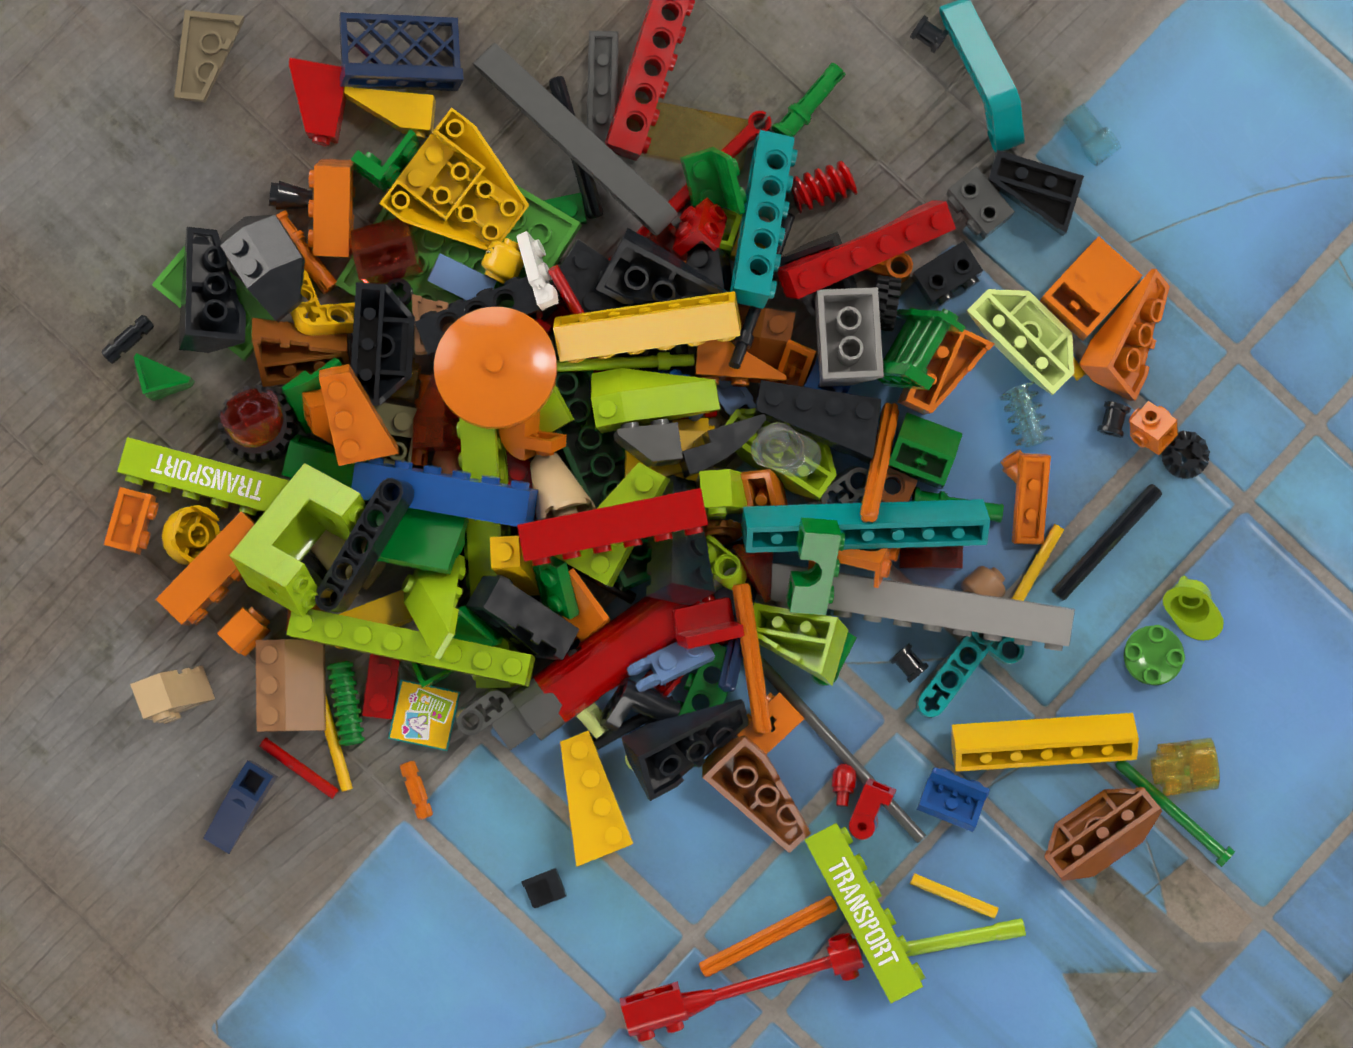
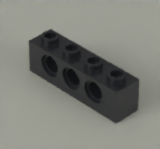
[415,276,543,362]

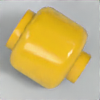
[481,238,524,284]

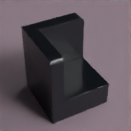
[521,868,567,908]

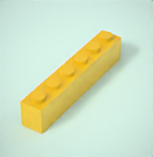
[553,291,741,363]
[951,713,1139,772]

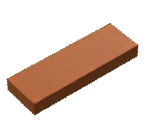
[1012,453,1051,544]

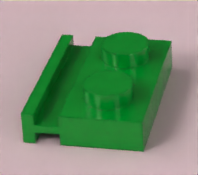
[531,556,579,620]

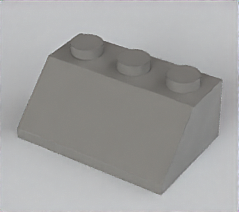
[815,287,884,387]

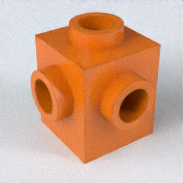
[1129,401,1178,456]

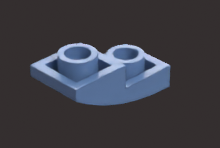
[427,253,497,300]

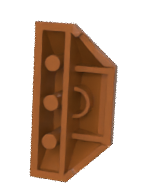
[1044,787,1162,881]

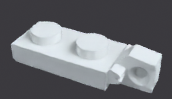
[517,231,558,311]

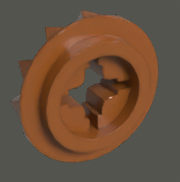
[704,519,742,545]

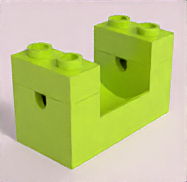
[229,463,367,617]

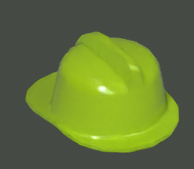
[1163,576,1224,641]

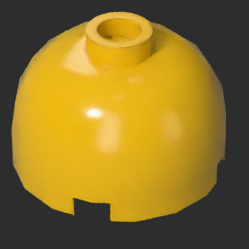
[162,505,221,566]

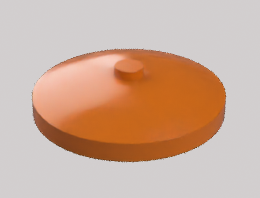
[434,307,557,429]

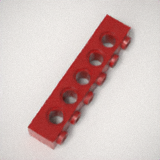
[605,0,695,161]

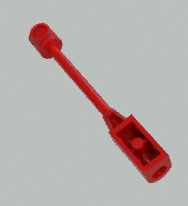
[619,933,864,1042]

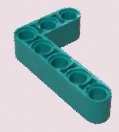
[939,0,1025,153]

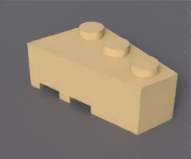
[130,666,215,724]

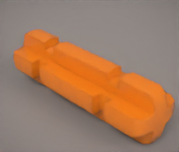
[400,761,433,820]

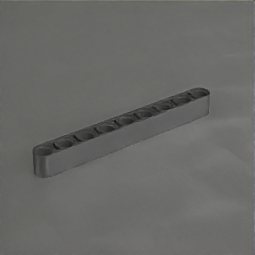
[473,43,678,236]

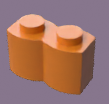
[217,606,271,657]

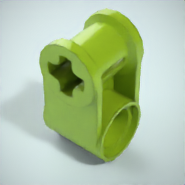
[706,535,747,590]

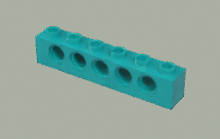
[730,130,798,309]

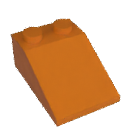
[548,568,611,642]

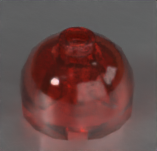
[220,388,284,448]

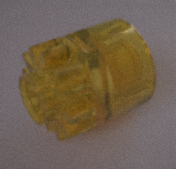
[1151,737,1220,796]

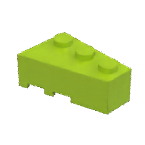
[699,469,748,521]
[753,603,848,686]

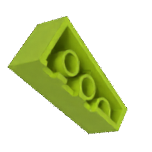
[554,462,670,587]

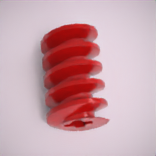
[791,160,857,214]

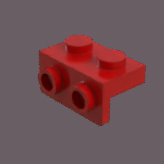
[672,198,728,256]

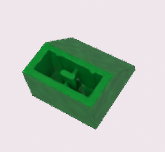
[888,412,963,489]

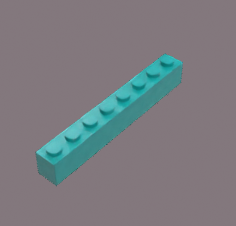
[741,499,990,553]

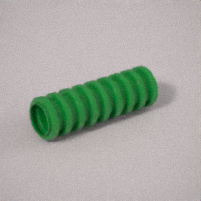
[327,661,366,746]

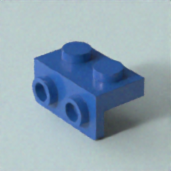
[916,767,990,832]

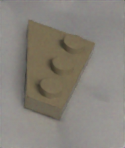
[174,10,245,103]

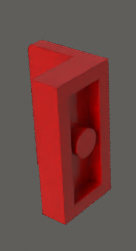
[672,597,745,649]

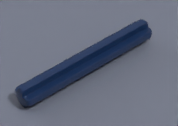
[718,585,757,692]

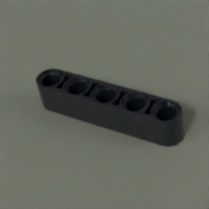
[315,478,414,612]

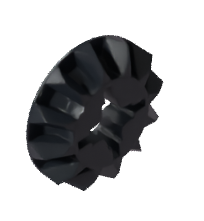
[1161,430,1210,479]

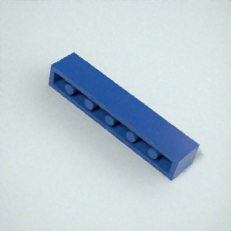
[351,457,538,527]

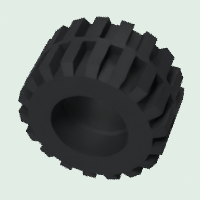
[218,385,298,464]

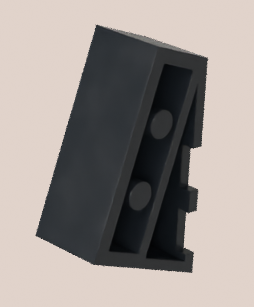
[466,575,580,660]

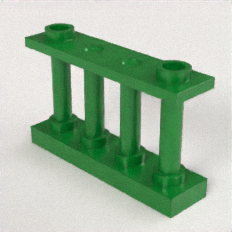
[876,307,965,390]

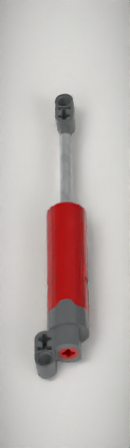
[456,466,869,750]

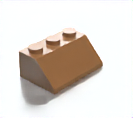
[256,639,326,732]

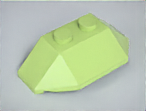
[967,289,1074,395]

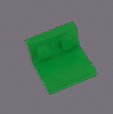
[351,129,420,192]
[680,147,747,215]

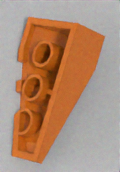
[1079,269,1170,401]

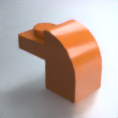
[498,411,566,460]

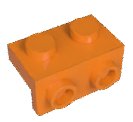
[104,487,159,555]

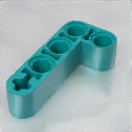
[916,631,1025,718]

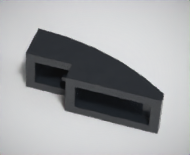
[679,414,766,478]

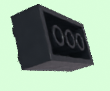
[549,239,651,356]

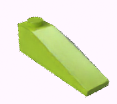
[591,368,721,433]
[401,555,466,660]

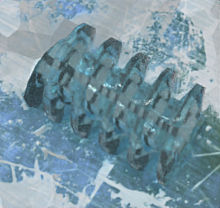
[1000,382,1054,448]

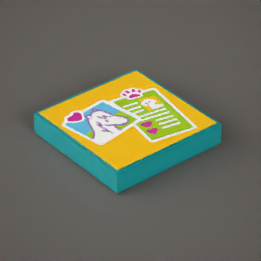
[388,680,461,751]

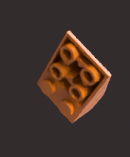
[1039,236,1143,341]

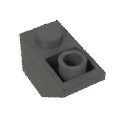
[613,419,683,467]

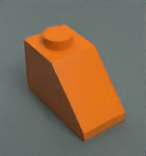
[741,469,788,506]

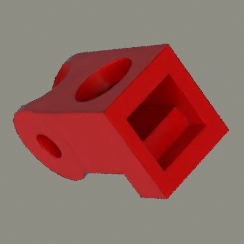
[849,778,897,840]

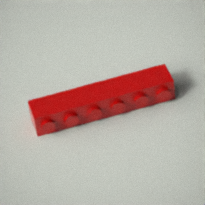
[517,488,708,566]

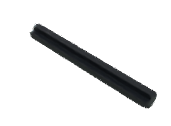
[549,76,603,219]
[1052,484,1162,601]

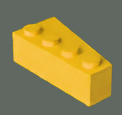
[560,730,634,867]

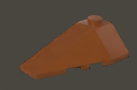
[738,305,795,370]

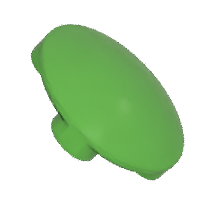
[1124,625,1185,685]

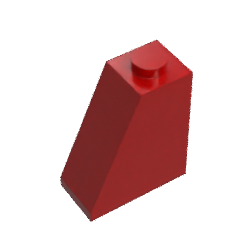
[288,58,347,146]

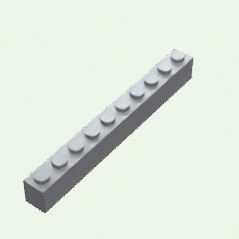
[767,563,1075,651]

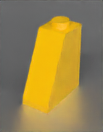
[490,536,540,596]

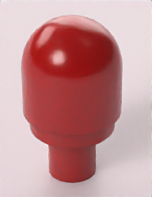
[832,764,856,807]

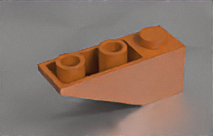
[696,340,786,387]

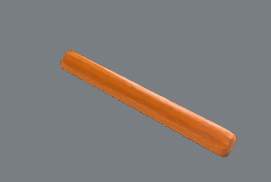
[860,403,899,523]
[732,583,772,734]
[699,896,838,977]

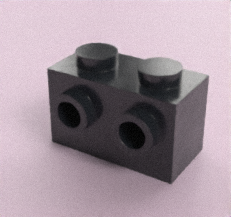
[911,241,983,306]

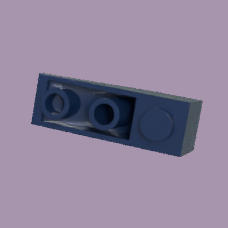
[203,760,278,854]

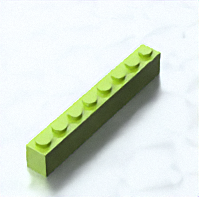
[286,609,535,687]

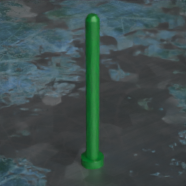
[1115,761,1235,867]

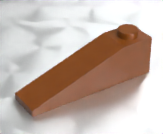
[702,735,811,853]

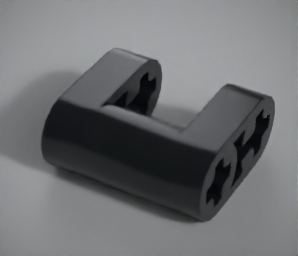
[600,678,681,732]

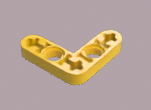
[290,269,355,336]

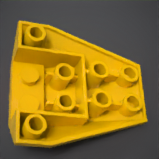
[379,107,529,251]

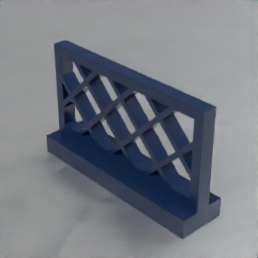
[339,12,464,91]

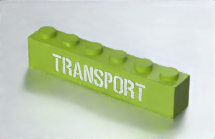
[117,437,289,516]
[804,823,926,1004]

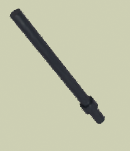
[729,213,795,369]

